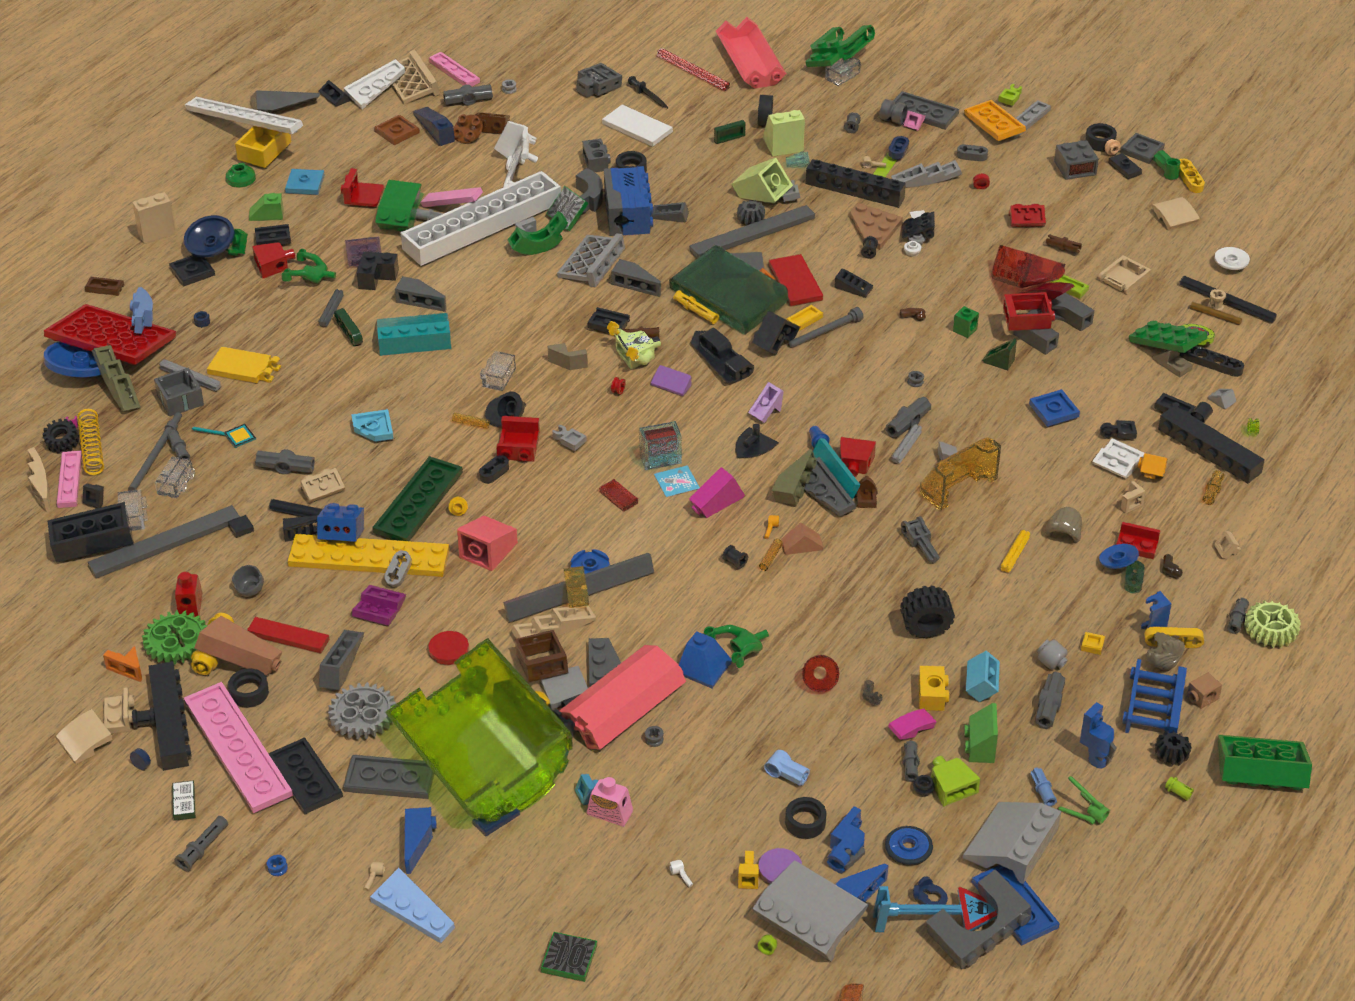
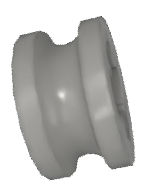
[502,79,517,94]

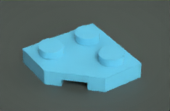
[351,409,394,441]

